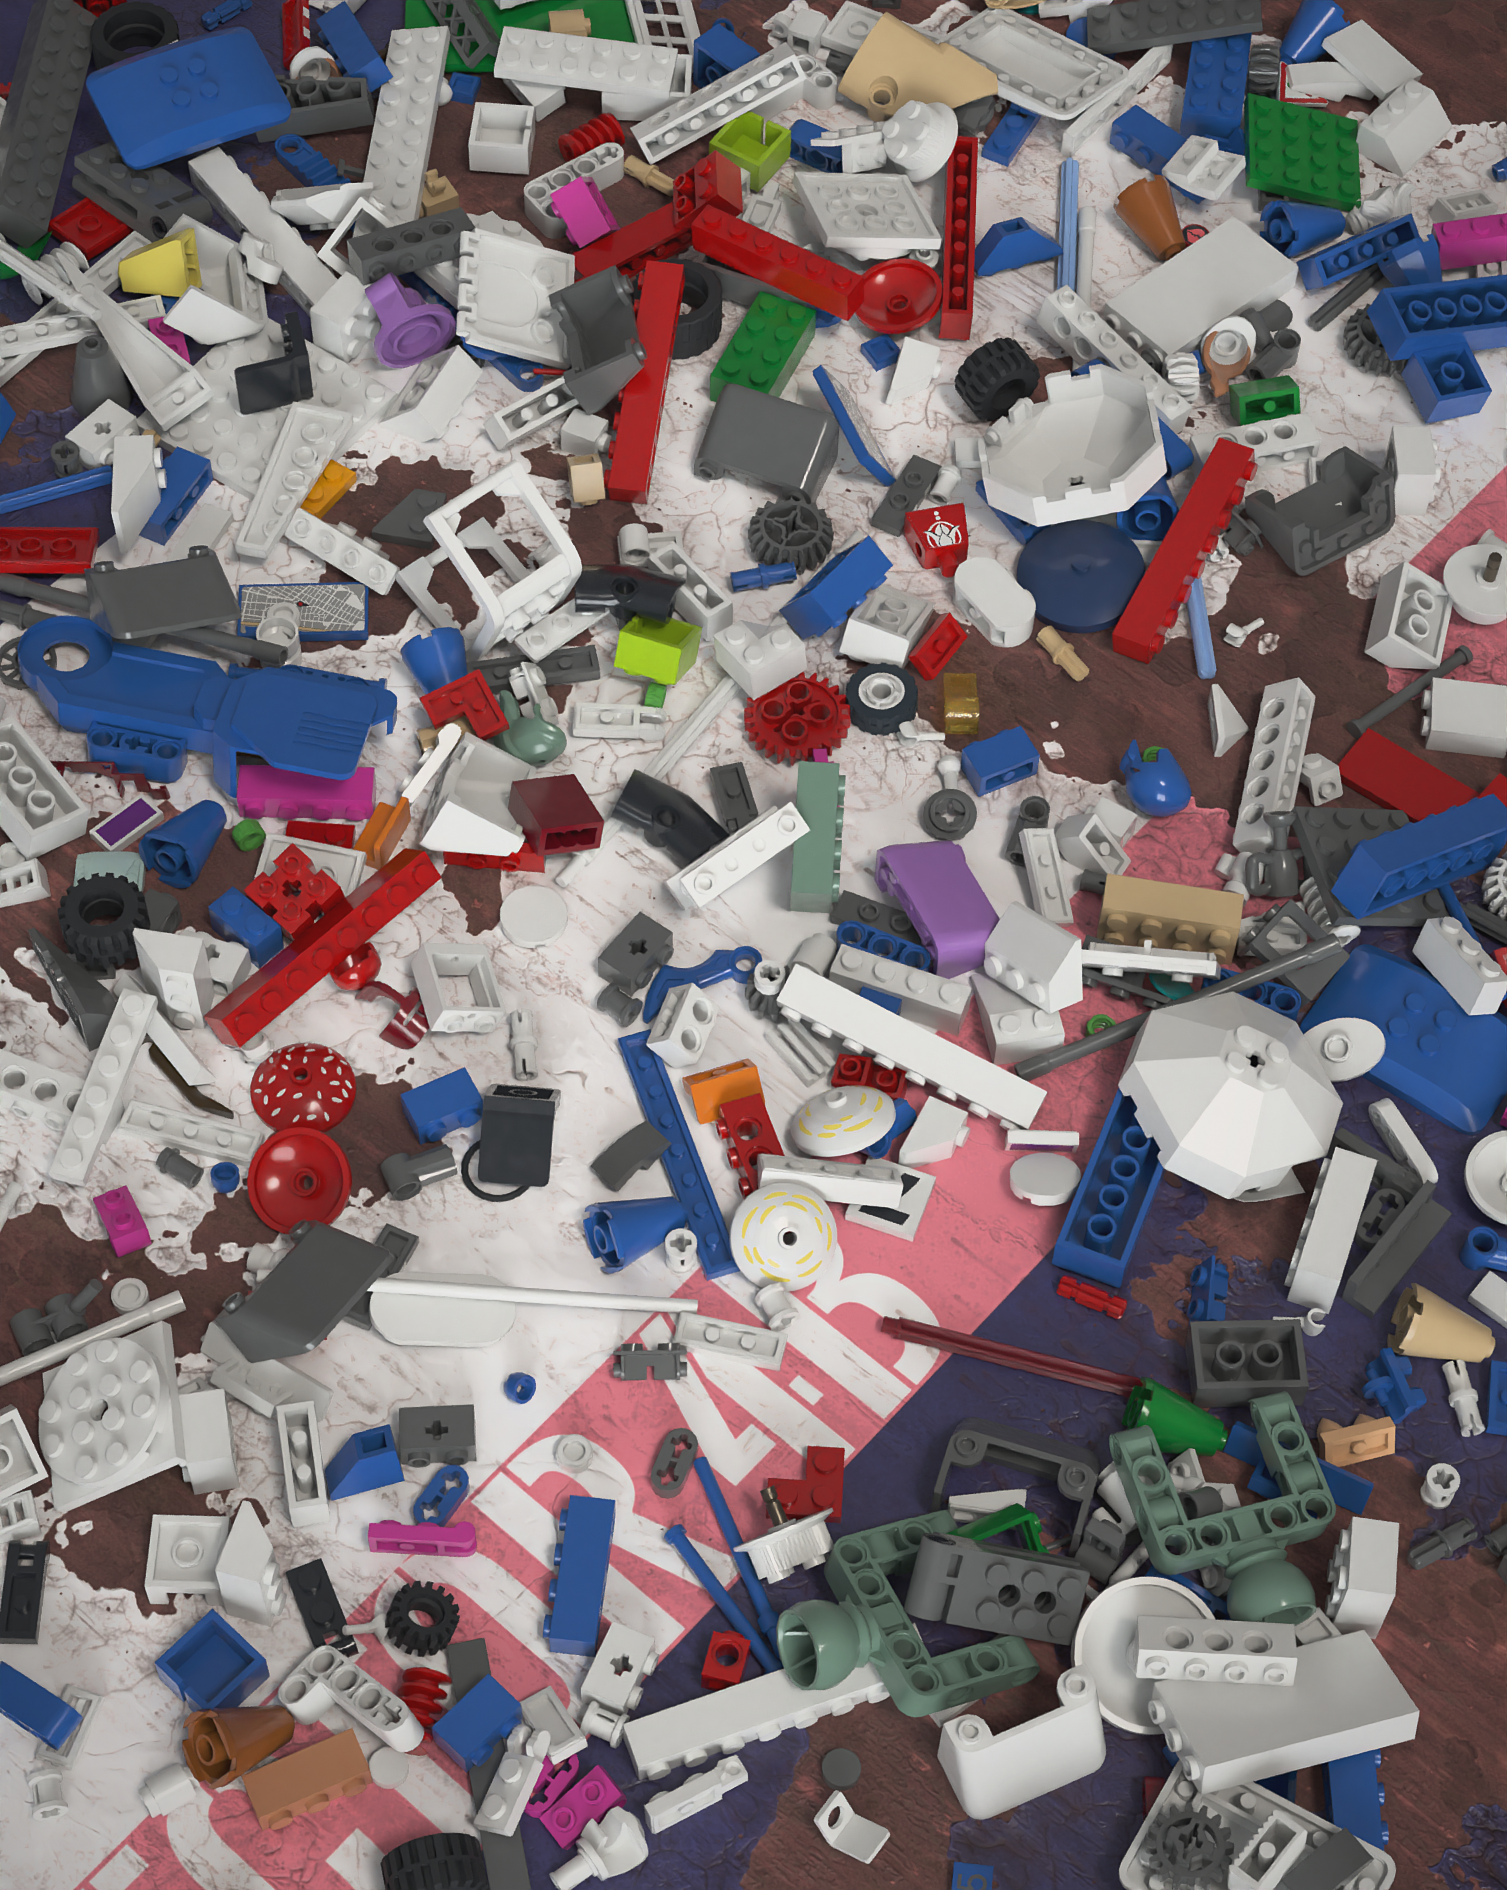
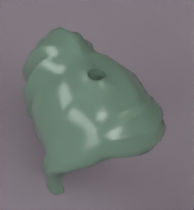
[494,690,567,766]

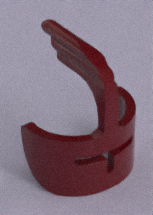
[355,980,430,1050]

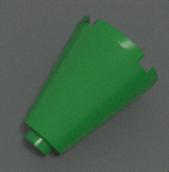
[1121,1376,1228,1457]

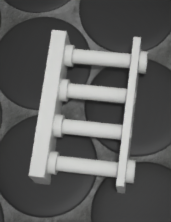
[664,802,810,910]

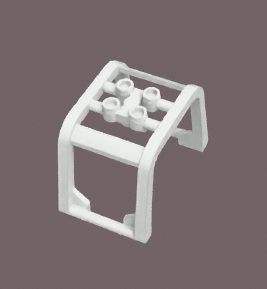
[396,459,582,662]

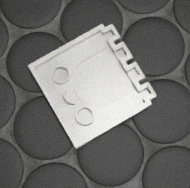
[456,228,575,370]

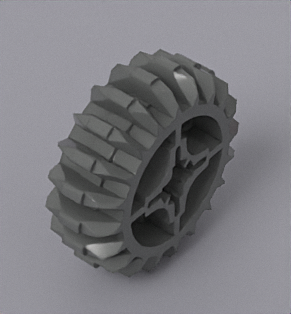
[1343,304,1409,377]
[748,495,834,574]

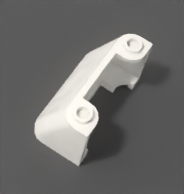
[418,732,537,856]
[937,1663,1106,1820]

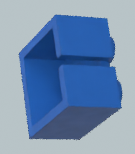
[154,1609,270,1712]

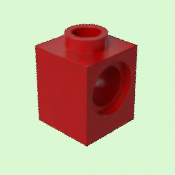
[701,1630,751,1692]

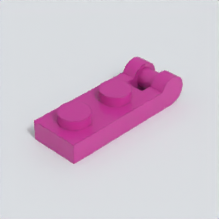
[368,1520,477,1557]

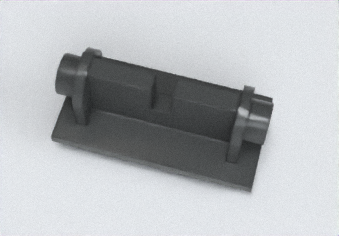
[1219,505,1264,556]
[613,1343,687,1381]

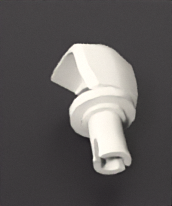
[549,1806,648,1890]

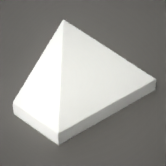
[1207,684,1250,757]

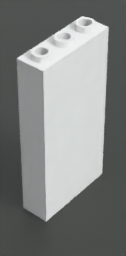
[1103,216,1299,373]
[1148,1630,1420,1795]

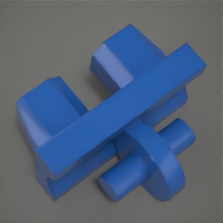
[1361,1347,1427,1424]

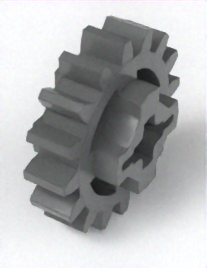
[1146,1802,1234,1890]

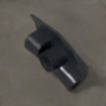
[575,564,686,624]
[611,769,730,867]

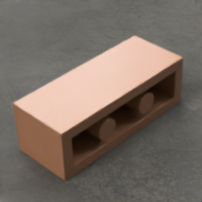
[241,1728,373,1831]

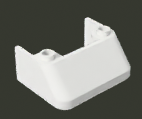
[163,214,268,345]

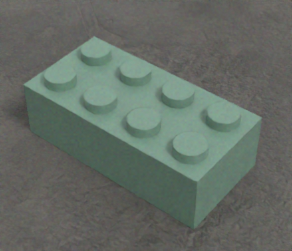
[790,761,846,914]

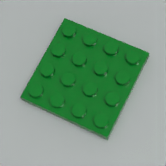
[1244,93,1361,212]

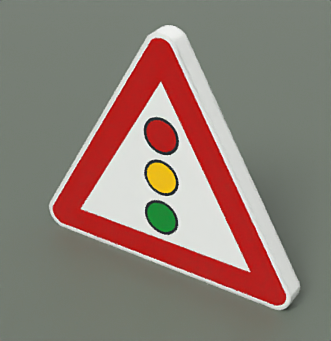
[1276,62,1329,107]

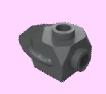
[952,95,996,135]

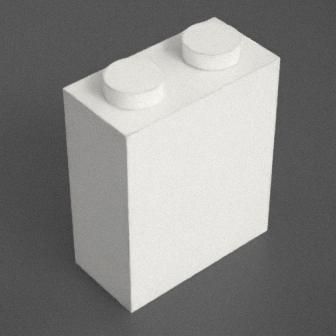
[1420,677,1507,758]

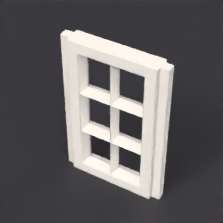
[624,0,700,73]

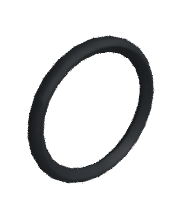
[461,1140,530,1202]

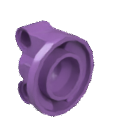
[364,272,456,368]

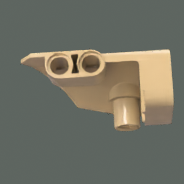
[837,12,998,122]

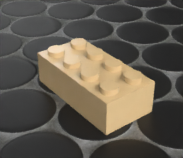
[1096,873,1244,966]

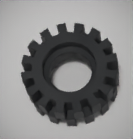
[385,1581,460,1657]

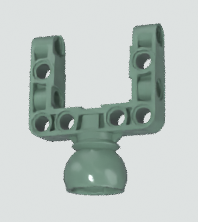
[1109,1391,1336,1627]
[776,1510,1041,1717]

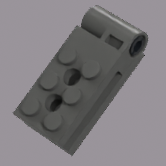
[72,141,213,243]
[904,1532,1090,1646]

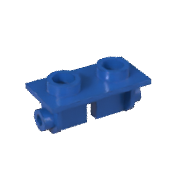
[1187,1255,1229,1328]

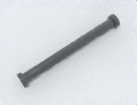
[1347,645,1473,739]

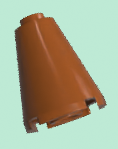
[1113,175,1186,261]
[182,1705,295,1789]

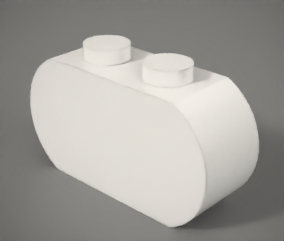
[952,557,1036,647]

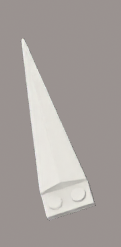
[56,252,215,432]

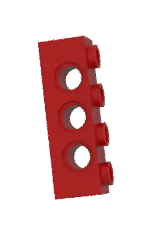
[715,1093,792,1235]

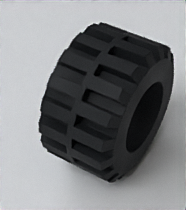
[954,337,1040,421]
[58,872,151,968]
[380,1833,489,1890]

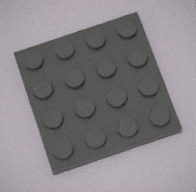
[1291,806,1450,927]

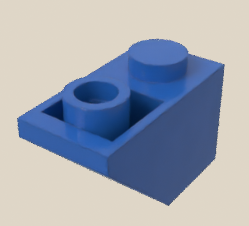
[325,1424,405,1501]

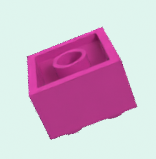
[550,176,621,248]

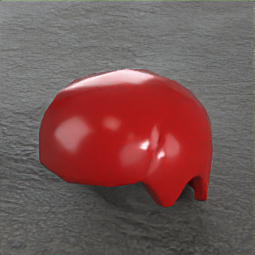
[330,942,382,991]

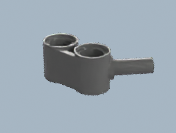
[10,1279,103,1356]

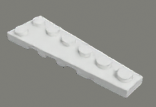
[235,401,354,559]

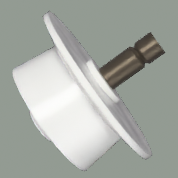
[1443,544,1507,625]

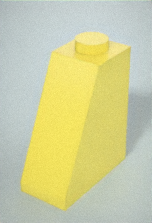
[118,228,202,297]

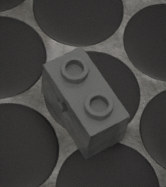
[598,912,674,997]
[399,1404,477,1468]

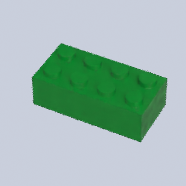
[710,291,817,402]

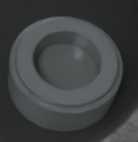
[821,1748,861,1791]

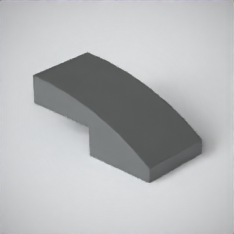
[590,1120,672,1191]
[1282,1827,1374,1890]

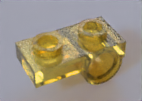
[943,673,979,734]

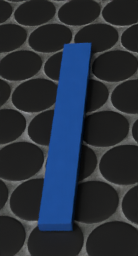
[617,1029,740,1281]

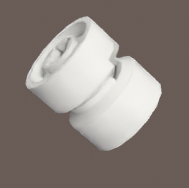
[256,615,302,669]

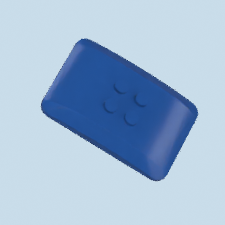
[86,26,291,170]
[1300,944,1507,1135]

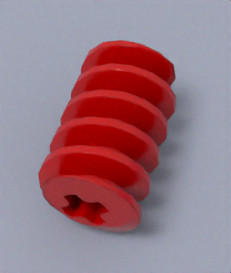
[558,113,625,163]
[397,1667,452,1756]

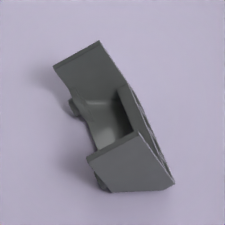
[931,1417,1101,1558]

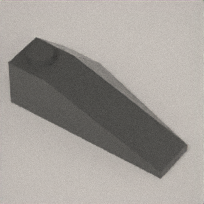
[28,928,118,1052]

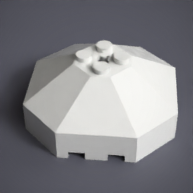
[977,364,1167,527]
[1118,991,1343,1199]

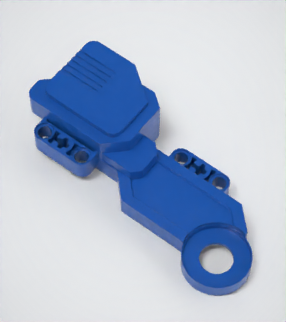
[17,615,397,798]

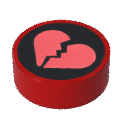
[1182,224,1209,249]

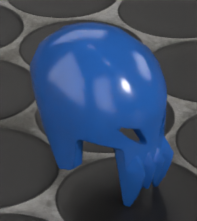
[1119,740,1192,817]

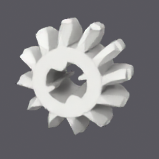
[1162,352,1200,403]

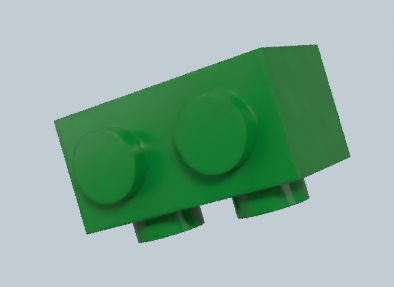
[1229,375,1301,426]

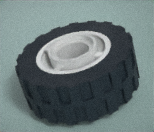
[845,662,918,736]

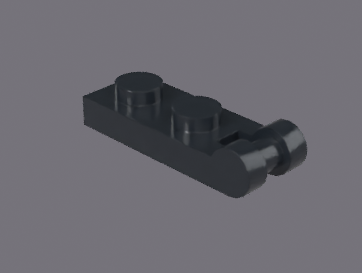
[0,1540,50,1644]
[285,1558,359,1658]

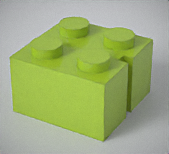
[709,111,791,192]
[614,613,703,685]

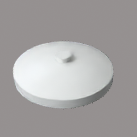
[1071,1577,1216,1735]

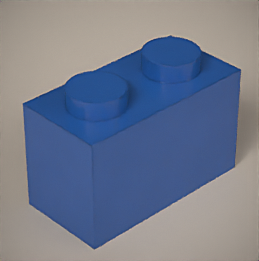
[961,726,1040,797]
[208,886,284,969]
[400,1067,483,1145]
[432,1673,523,1773]

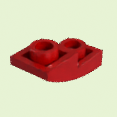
[831,1053,909,1101]

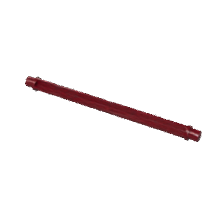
[881,1316,1171,1397]

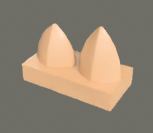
[1317,1414,1395,1467]

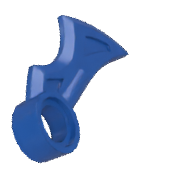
[643,946,762,1024]

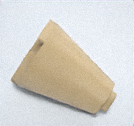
[1387,1283,1495,1363]

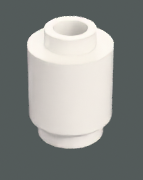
[791,933,837,977]
[137,1762,200,1818]

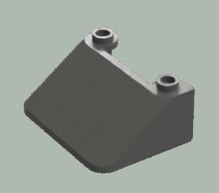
[84,545,242,639]
[215,1219,394,1363]

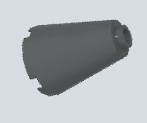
[70,335,133,418]

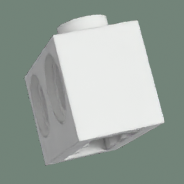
[646,983,720,1068]

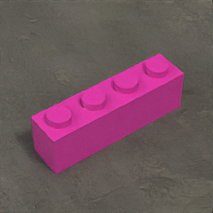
[1431,213,1507,270]
[237,765,377,821]

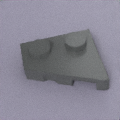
[372,488,447,550]

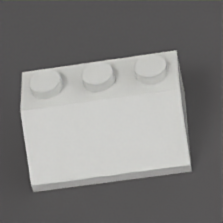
[1356,77,1452,178]
[379,345,483,443]
[1364,561,1453,669]
[984,901,1083,1014]
[133,928,215,1029]
[215,1500,287,1627]

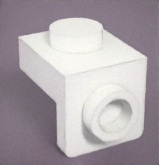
[1299,753,1343,806]

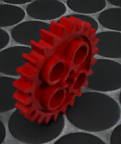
[744,672,850,766]

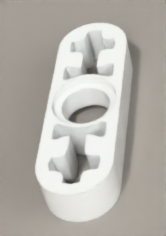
[1368,1098,1438,1184]

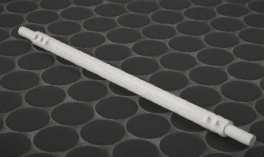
[0,239,102,321]

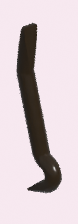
[142,1033,234,1120]

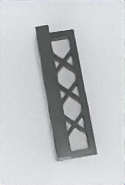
[425,0,501,69]
[1342,1179,1452,1319]

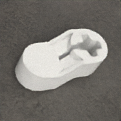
[237,232,284,285]

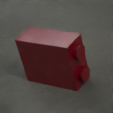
[508,774,604,856]

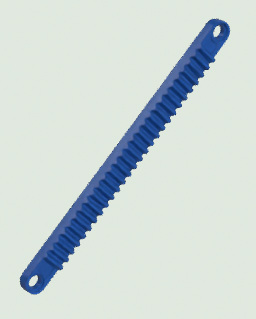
[275,134,544,392]

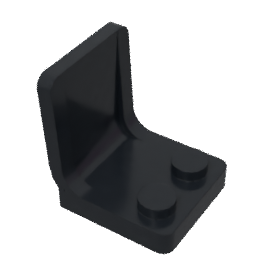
[234,311,314,415]
[478,1084,561,1187]

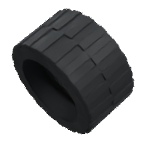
[90,1,180,71]
[630,258,723,360]

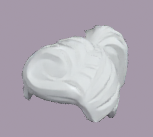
[1346,182,1416,233]

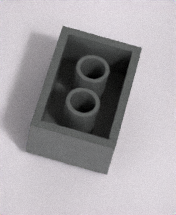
[1185,1319,1309,1408]

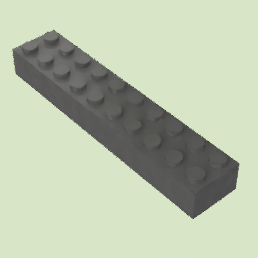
[0,0,98,249]

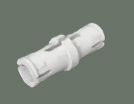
[510,1008,538,1081]
[1442,1360,1485,1437]

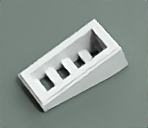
[1430,189,1499,223]
[0,858,51,908]
[947,1489,1027,1530]
[0,1490,42,1544]

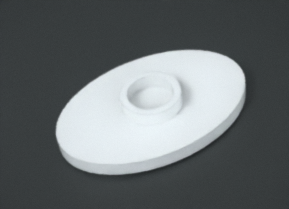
[1304,1018,1386,1082]

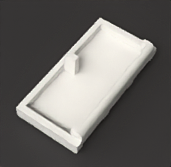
[1082,940,1221,983]

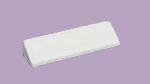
[113,973,217,1086]
[757,1154,903,1208]

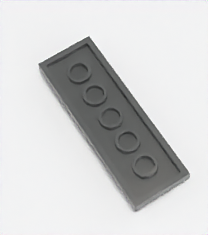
[1087,0,1263,55]

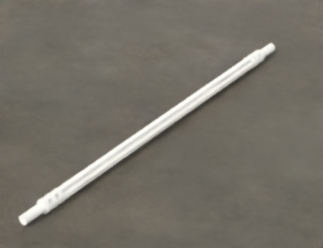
[555,530,865,887]

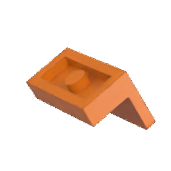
[353,796,411,870]
[682,1058,765,1124]

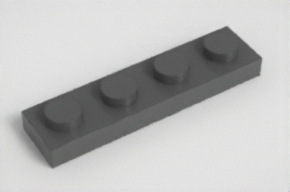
[467,645,600,694]

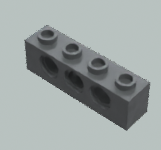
[347,207,476,286]

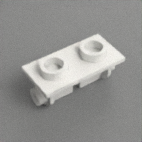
[509,662,559,725]

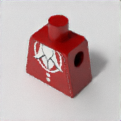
[903,503,969,578]

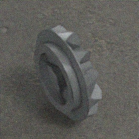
[923,789,977,841]

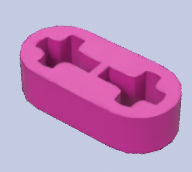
[524,1753,579,1818]

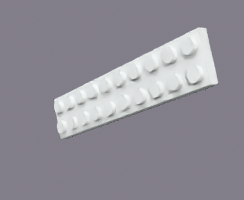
[353,26,451,238]

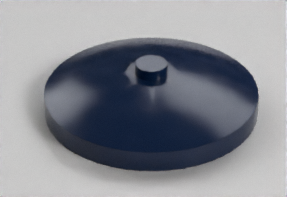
[1017,520,1145,633]

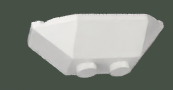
[271,182,373,230]

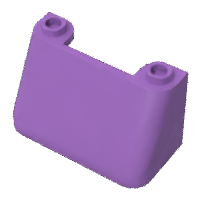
[874,840,1000,979]

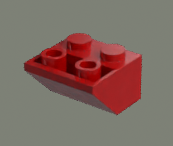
[673,150,743,228]

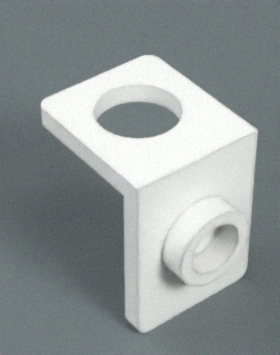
[814,1790,890,1864]

